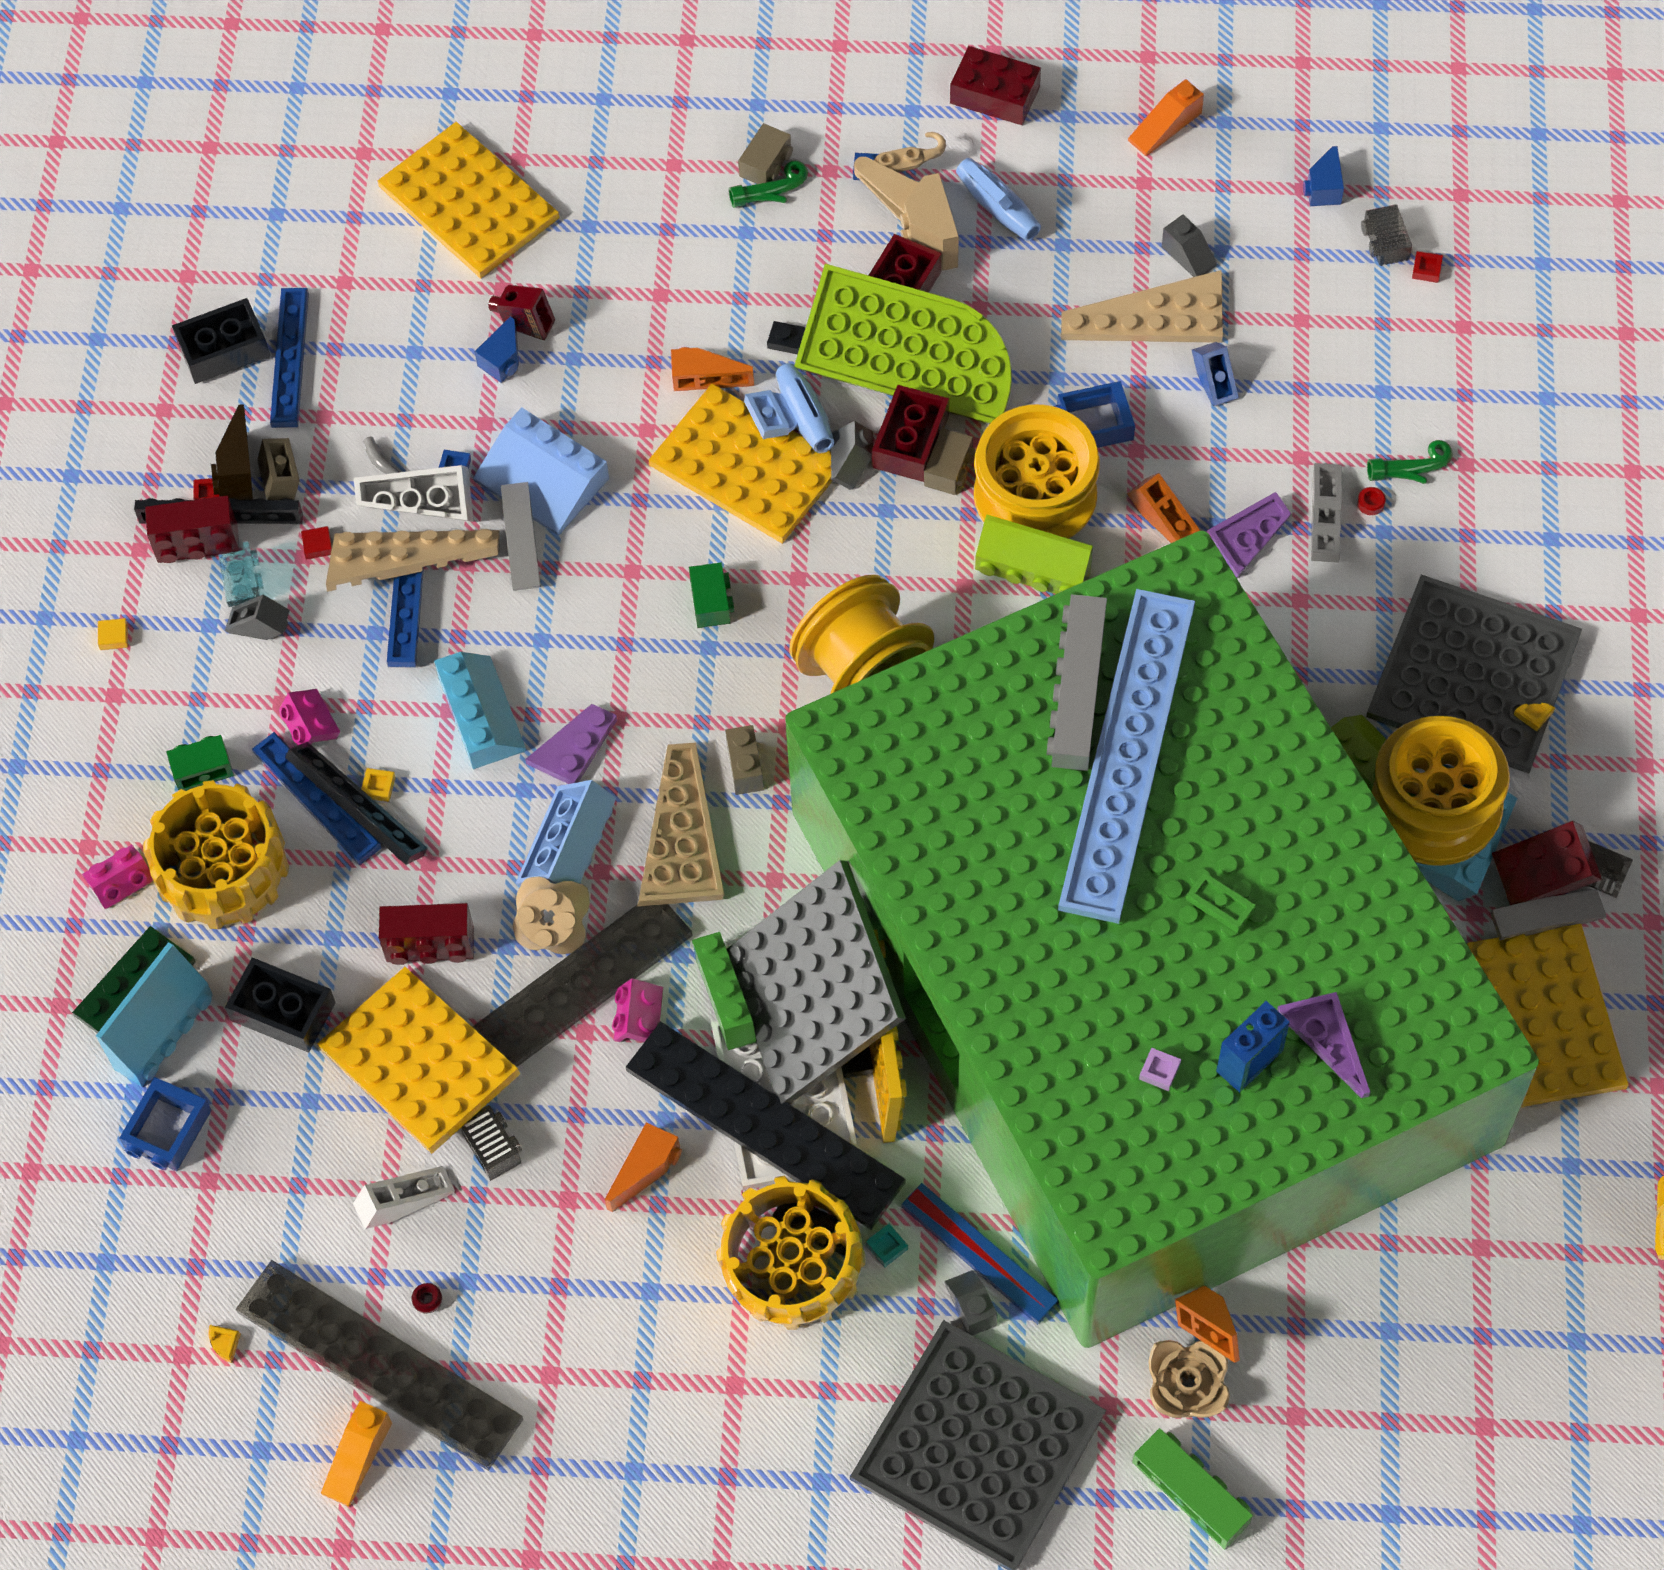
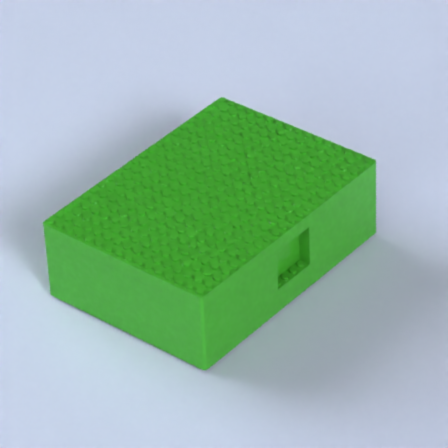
[785,531,1539,1348]

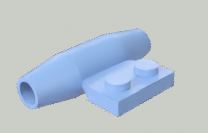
[956,158,1041,241]
[744,363,834,453]

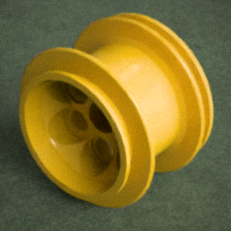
[974,404,1100,539]
[789,575,935,694]
[1372,716,1510,866]

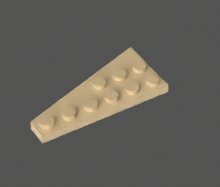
[1061,270,1223,343]
[326,529,500,592]
[637,743,724,907]

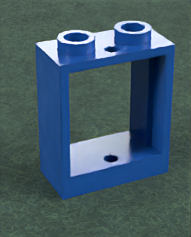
[1054,381,1135,448]
[1216,1001,1290,1093]
[119,1077,212,1171]

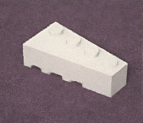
[354,465,474,522]

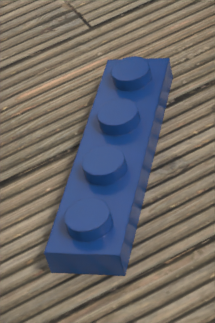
[387,567,424,667]

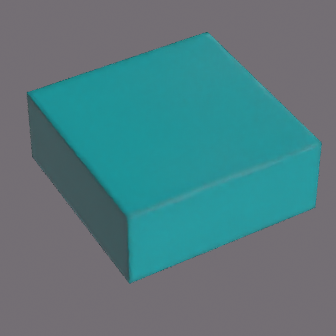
[866,1223,908,1267]

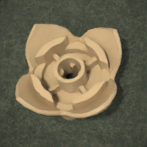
[513,876,590,954]
[1148,1340,1230,1418]

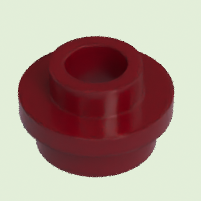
[411,1283,442,1314]

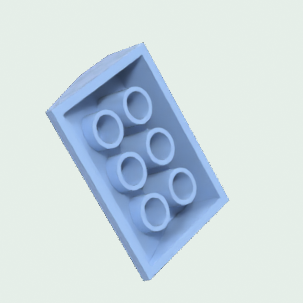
[473,407,609,536]

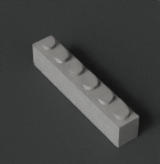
[1047,594,1107,771]

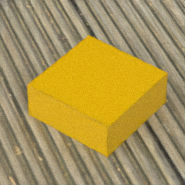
[98,618,128,650]
[361,768,396,802]

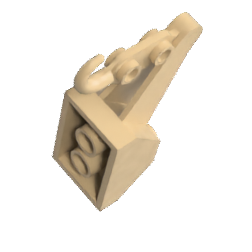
[854,132,959,271]

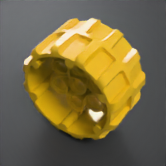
[143,780,289,929]
[716,1176,866,1330]

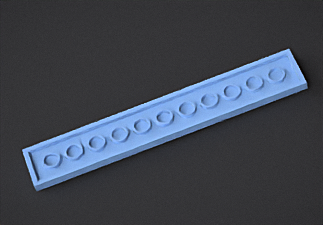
[1058,589,1195,924]

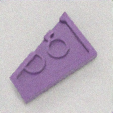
[1207,492,1291,578]
[525,704,617,784]

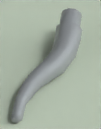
[363,436,399,474]

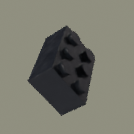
[172,298,270,384]
[225,957,336,1053]

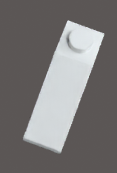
[353,1166,455,1229]

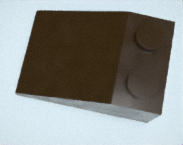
[211,404,253,500]

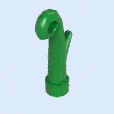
[728,160,808,208]
[1367,440,1453,484]

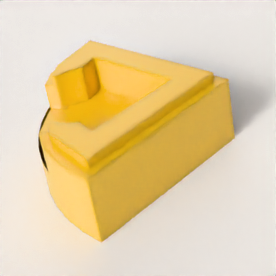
[1514,703,1555,731]
[208,1325,241,1363]

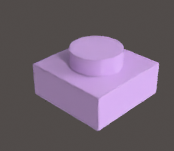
[1139,1048,1181,1091]

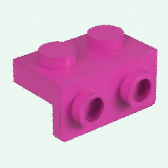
[279,689,340,746]
[82,844,153,909]
[612,978,663,1042]

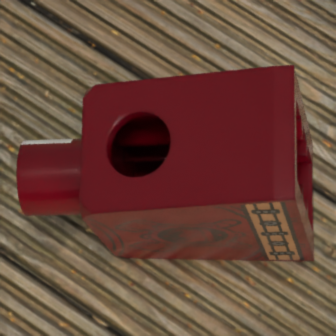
[488,285,555,340]

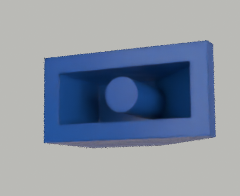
[1303,146,1344,206]
[474,316,519,383]
[1192,342,1239,406]

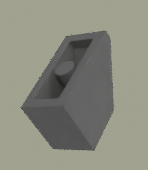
[1161,214,1217,277]
[831,421,874,490]
[225,594,290,640]
[945,1270,997,1336]

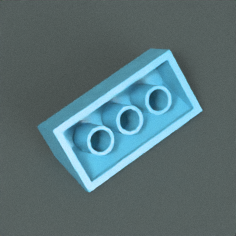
[434,652,527,769]

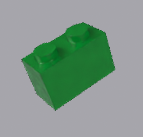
[689,562,734,628]
[166,735,234,791]

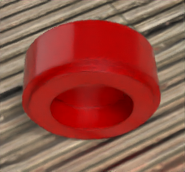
[1357,487,1386,515]

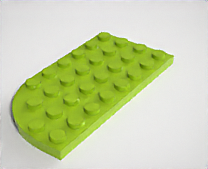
[794,264,1012,424]

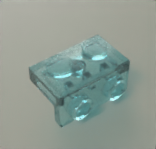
[218,541,264,607]

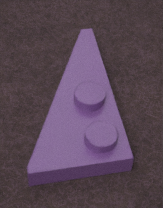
[1277,992,1370,1099]

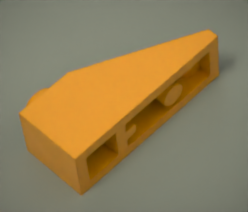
[321,1401,392,1507]

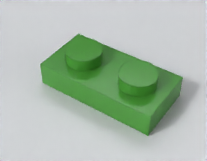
[1186,872,1256,933]

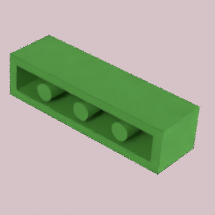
[692,932,757,1051]
[1132,1428,1253,1550]

